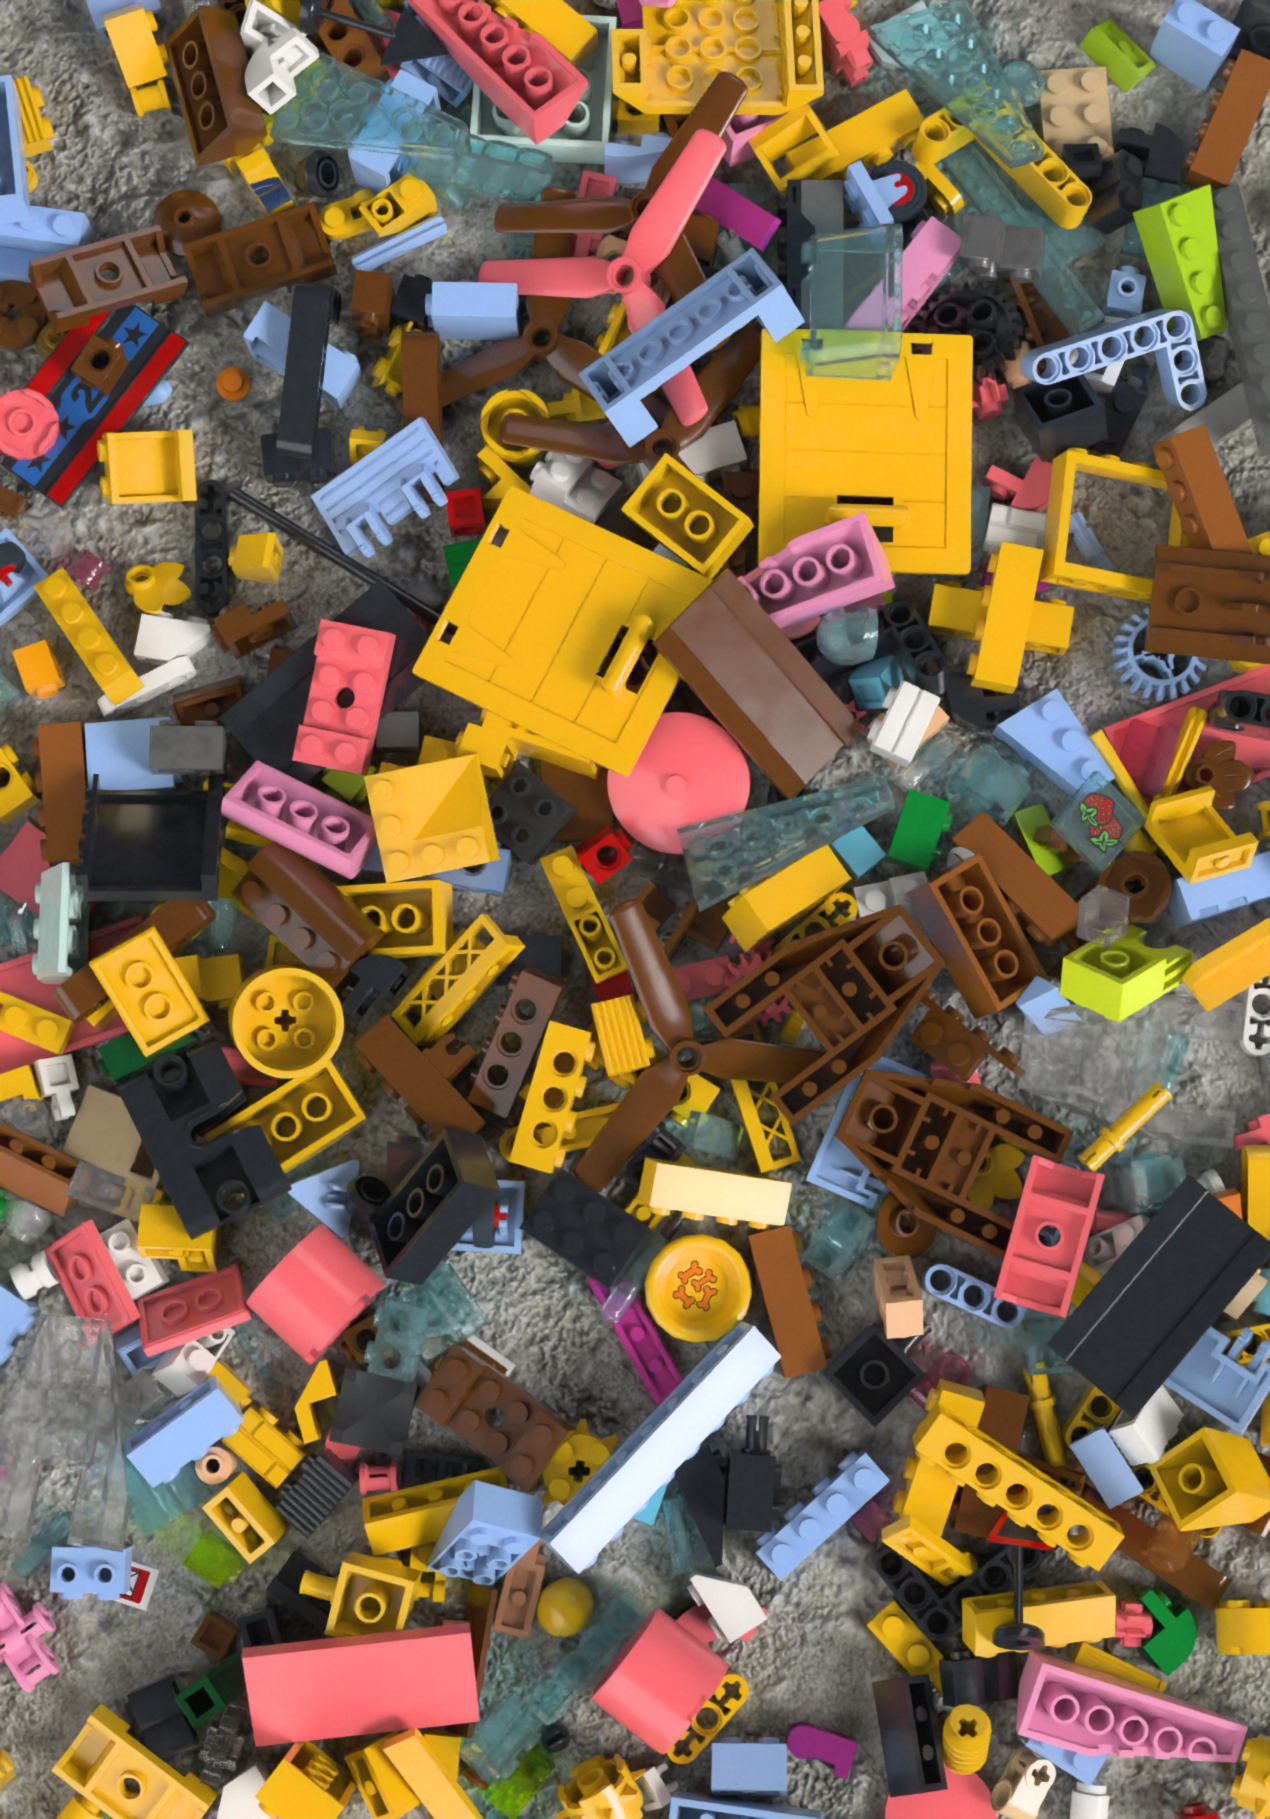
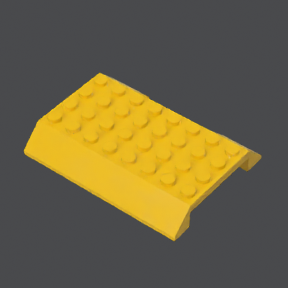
[610,0,824,115]

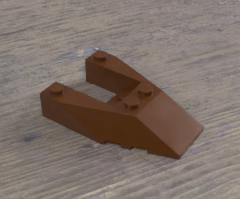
[703,904,946,1126]
[834,1069,1074,1261]

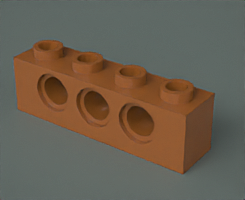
[300,0,391,107]

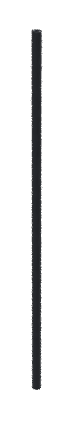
[228,486,458,636]

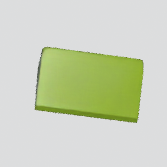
[1080,18,1156,92]
[1010,803,1071,876]

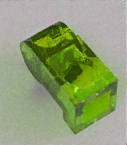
[487,1745,555,1819]

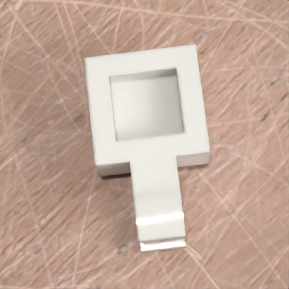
[33,1054,80,1122]

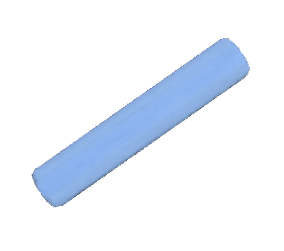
[351,214,447,271]

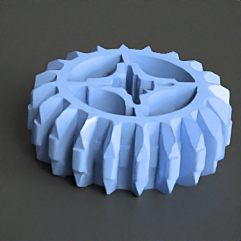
[1111,608,1206,702]

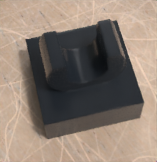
[1062,143,1103,187]

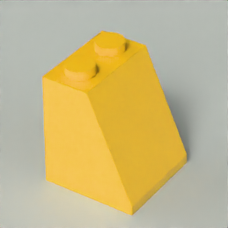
[1148,1427,1270,1531]

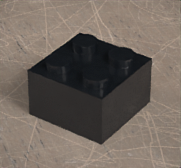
[1013,374,1108,462]

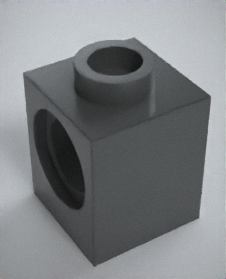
[374,712,422,754]

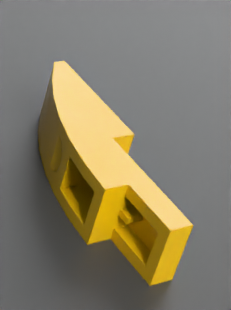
[539,845,629,984]

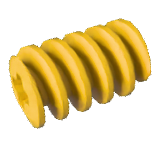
[941,1704,992,1775]

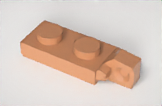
[493,1539,547,1639]

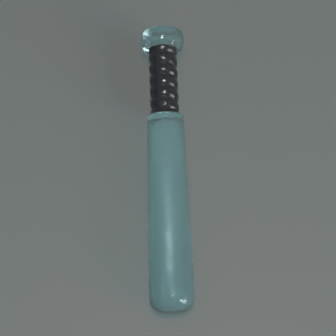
[600,1210,686,1323]

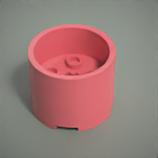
[246,1224,387,1365]
[589,1607,729,1755]

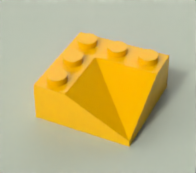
[364,754,500,883]

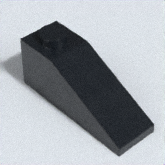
[674,1444,728,1568]

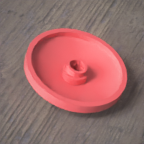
[607,711,751,854]

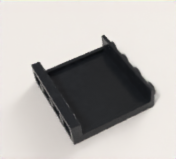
[75,774,225,901]

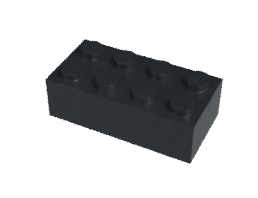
[368,1127,501,1285]

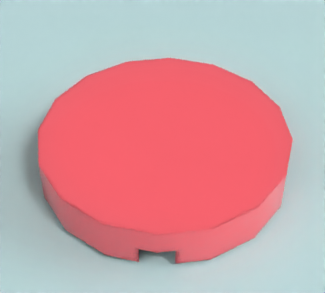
[0,389,59,460]

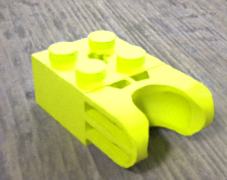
[1060,925,1194,1022]

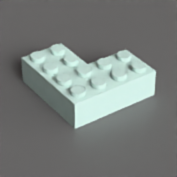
[470,15,617,165]

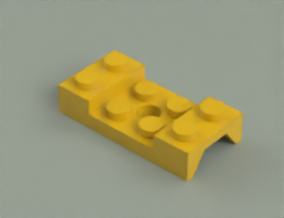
[51,1704,219,1819]

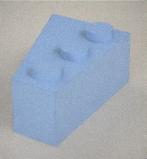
[243,301,362,409]
[992,689,1115,803]
[1168,849,1270,929]

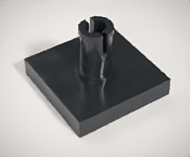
[1227,0,1270,61]

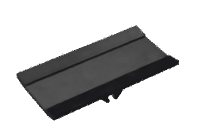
[219,579,429,784]
[1046,1175,1270,1419]

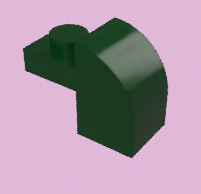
[174,1651,247,1729]

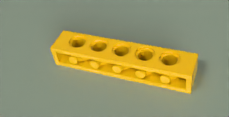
[912,1401,1125,1572]

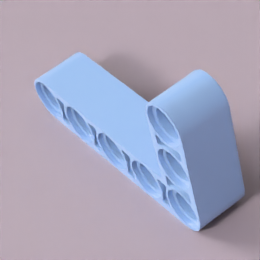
[1020,308,1207,411]
[921,1162,1080,1328]

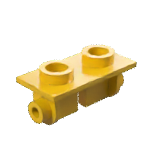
[371,321,421,396]

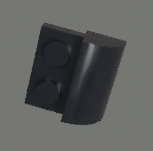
[340,955,411,1023]

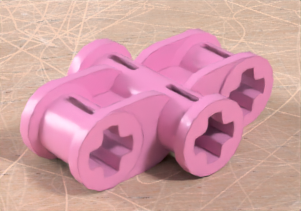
[0,1582,61,1693]

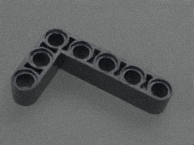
[276,281,341,460]
[793,600,948,696]
[872,1511,1070,1641]

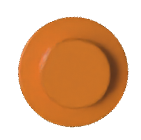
[216,367,251,402]

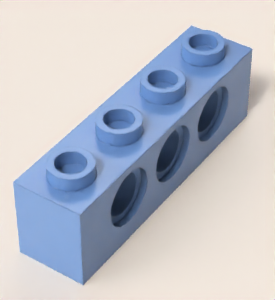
[362,841,512,897]

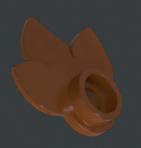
[1185,740,1255,811]

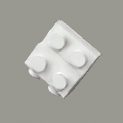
[530,451,623,524]
[852,871,933,945]

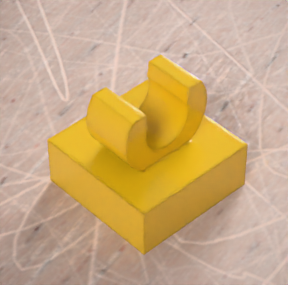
[349,426,386,465]

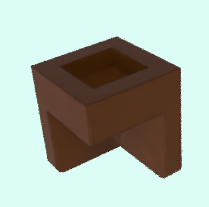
[635,880,676,933]

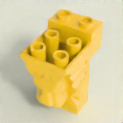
[454,709,602,784]

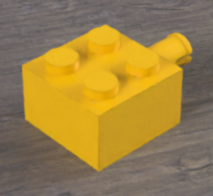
[299,1551,422,1638]

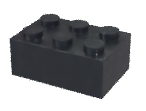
[519,1168,653,1294]

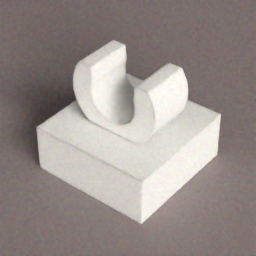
[636,1764,678,1812]

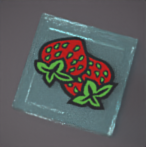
[1050,771,1146,873]

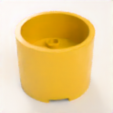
[228,964,344,1079]

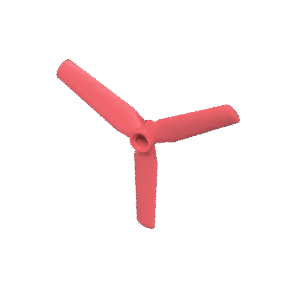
[478,129,727,426]

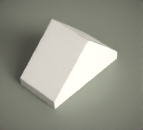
[240,0,307,55]

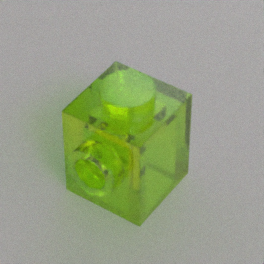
[183,1530,244,1589]

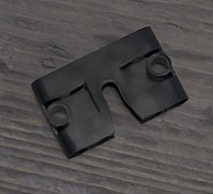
[1207,690,1270,741]
[115,1035,292,1240]

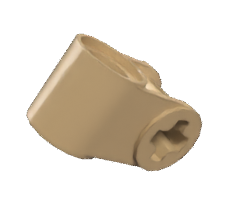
[990,1746,1056,1819]

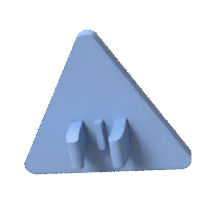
[286,1159,360,1238]

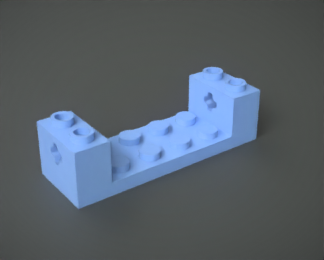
[578,247,805,448]

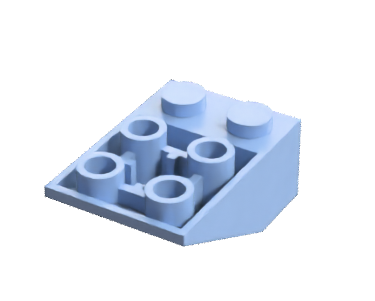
[426,1480,543,1586]

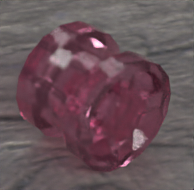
[67,549,112,592]
[849,1499,892,1544]

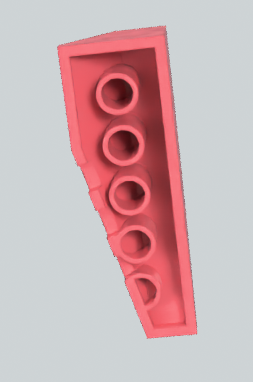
[407,0,588,145]

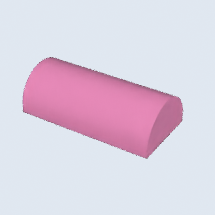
[221,760,377,879]

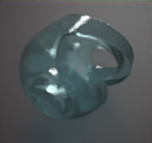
[816,604,878,666]

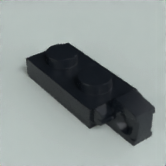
[1086,362,1149,457]

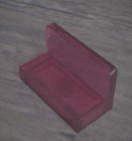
[1112,719,1182,798]

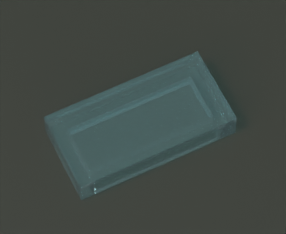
[683,1110,745,1161]

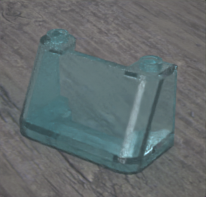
[800,223,903,381]

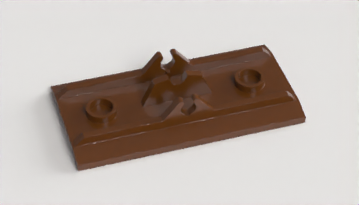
[1143,544,1270,664]
[653,569,863,802]

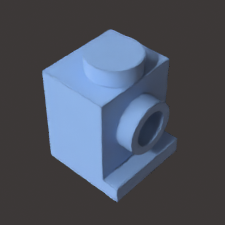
[1102,266,1147,319]

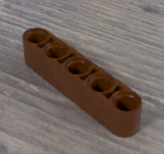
[401,331,444,504]
[52,901,217,1024]
[1081,1483,1232,1612]

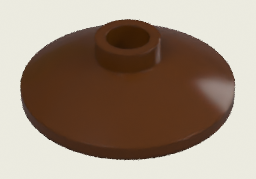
[152,190,221,257]
[875,1191,937,1259]

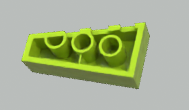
[1133,184,1227,341]

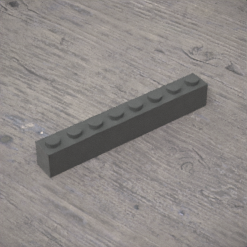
[1211,185,1270,457]

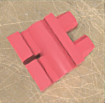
[819,0,873,88]

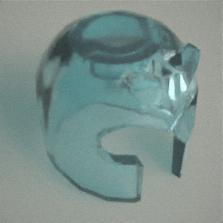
[988,58,1046,121]

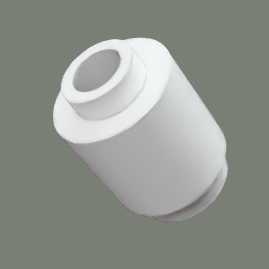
[1070,1780,1109,1819]

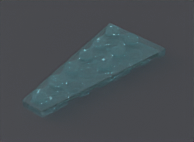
[868,0,1044,169]
[270,51,469,161]
[677,774,895,912]

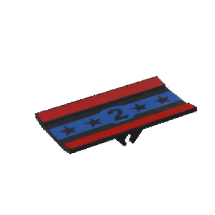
[0,304,190,509]

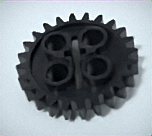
[911,282,1024,386]

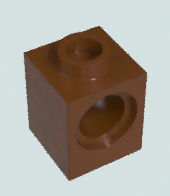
[71,334,129,397]
[340,1310,400,1365]

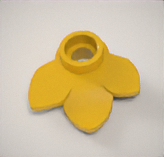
[124,562,191,614]
[967,1144,1025,1210]

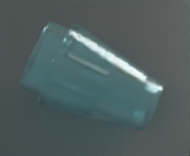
[206,897,239,949]

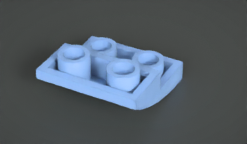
[604,132,673,184]

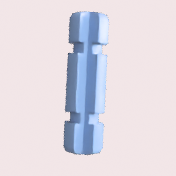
[1069,512,1113,571]

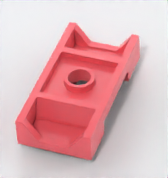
[292,619,396,776]
[994,1155,1105,1319]

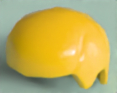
[536,1577,595,1638]

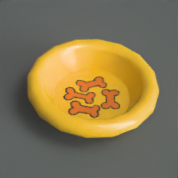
[644,1234,752,1343]

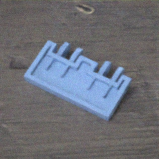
[311,417,460,558]
[805,1056,929,1209]
[1163,1326,1270,1434]

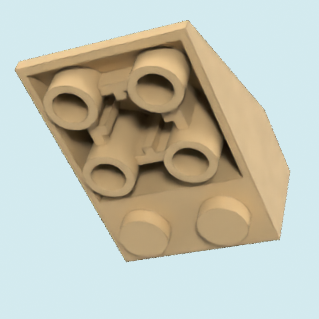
[62,1085,164,1190]

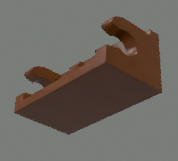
[422,1033,480,1084]

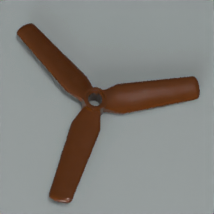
[494,71,748,352]
[396,186,670,430]
[499,323,761,580]
[573,899,827,1192]

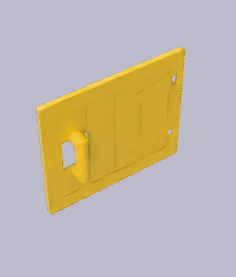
[757,329,973,575]
[412,486,713,777]

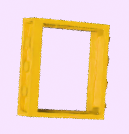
[1039,448,1189,603]

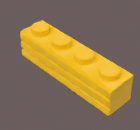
[1071,1641,1167,1693]

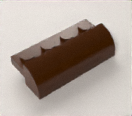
[231,842,385,988]

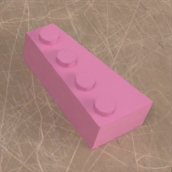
[844,216,961,333]

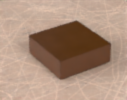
[190,1609,240,1662]

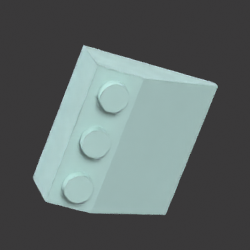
[32,862,90,984]

